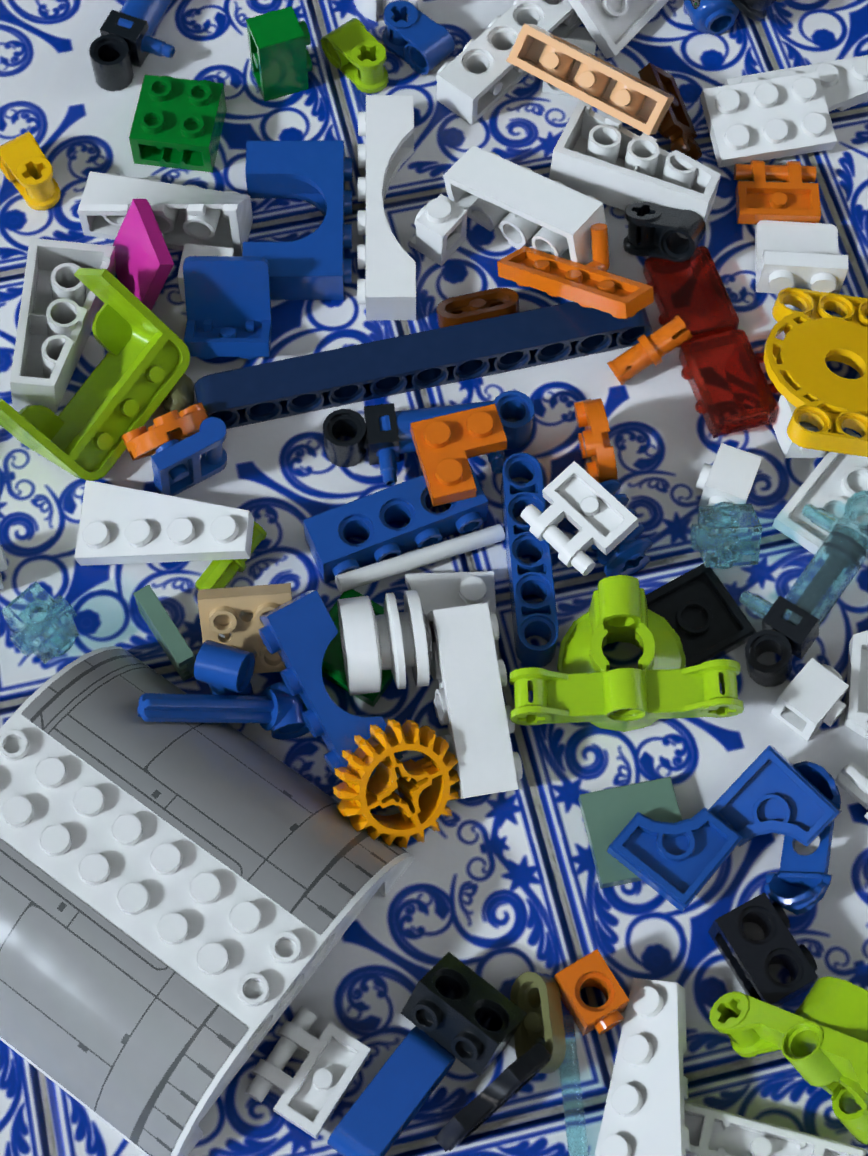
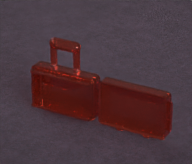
[643,246,779,438]

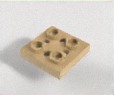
[197,583,292,674]

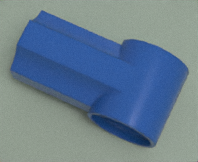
[194,640,255,696]

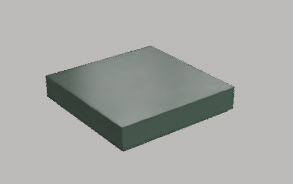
[578,777,682,889]

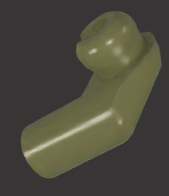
[164,374,194,412]

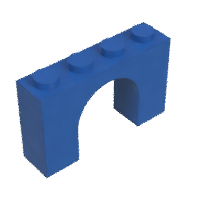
[242,140,353,300]

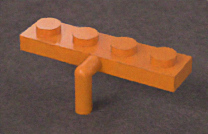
[497,223,654,319]

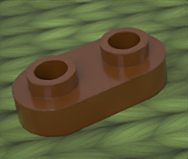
[436,288,520,328]

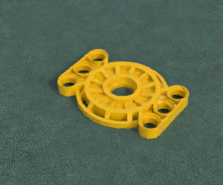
[763,288,868,457]

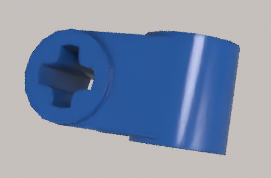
[382,0,455,75]

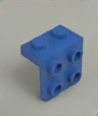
[183,256,272,360]

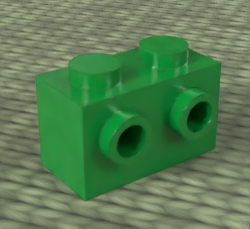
[246,6,313,102]

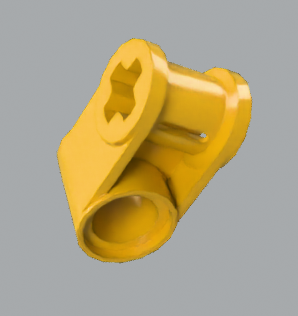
[0,131,61,210]

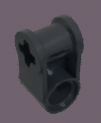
[623,202,706,262]

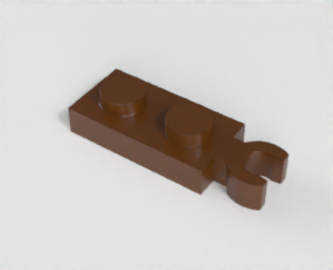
[638,63,702,160]

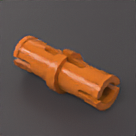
[607,315,693,385]

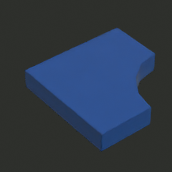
[709,745,842,847]
[607,807,743,913]

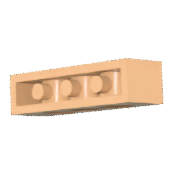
[506,23,674,135]

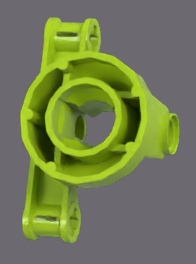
[509,575,744,732]
[709,976,868,1145]

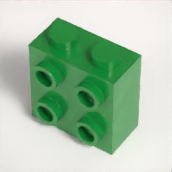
[129,75,227,173]

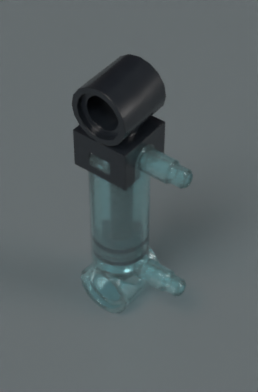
[739,491,868,687]

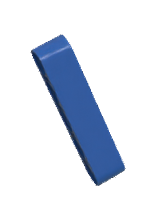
[500,453,559,668]

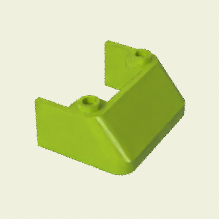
[0,268,190,481]

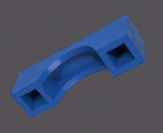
[258,590,403,779]

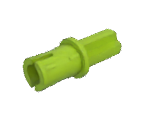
[195,521,267,590]

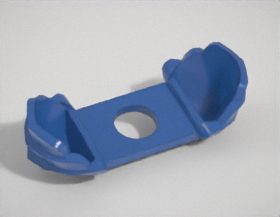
[764,761,841,915]

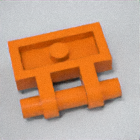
[734,160,821,224]

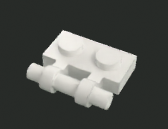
[520,461,639,576]
[245,1006,371,1140]

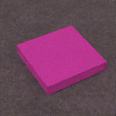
[112,199,174,311]

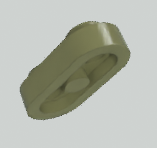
[510,972,566,1074]

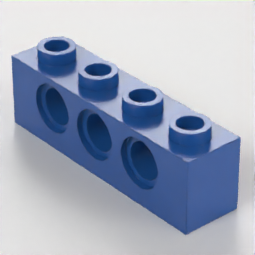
[303,464,488,583]

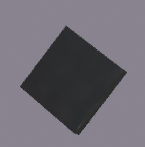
[645,562,756,668]

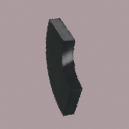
[435,1042,552,1151]

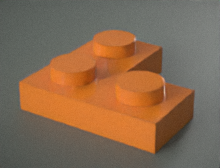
[410,404,507,507]

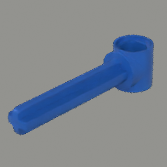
[137,681,310,740]

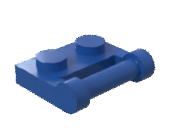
[151,417,227,496]

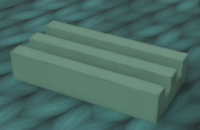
[133,585,196,682]

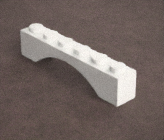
[357,95,416,321]

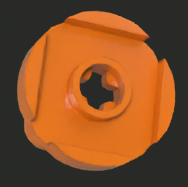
[574,398,618,483]
[122,402,209,461]

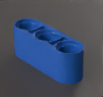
[327,1026,457,1156]

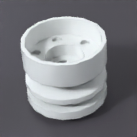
[337,589,433,696]

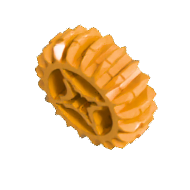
[332,719,460,848]

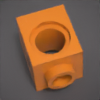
[554,949,629,1036]

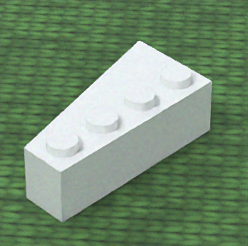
[549,100,721,224]
[443,145,612,265]
[10,238,115,413]

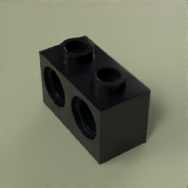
[708,892,819,1007]
[401,952,527,1076]

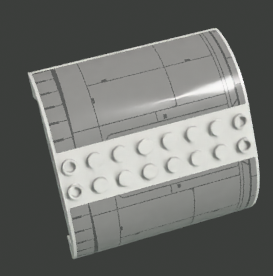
[0,646,414,1156]

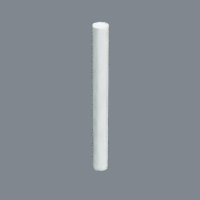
[335,524,505,593]

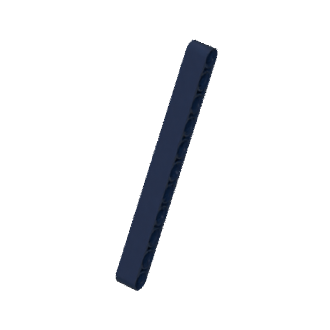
[194,302,652,429]

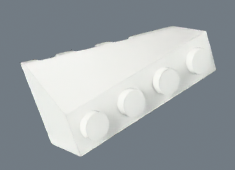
[78,171,253,256]
[427,602,523,799]

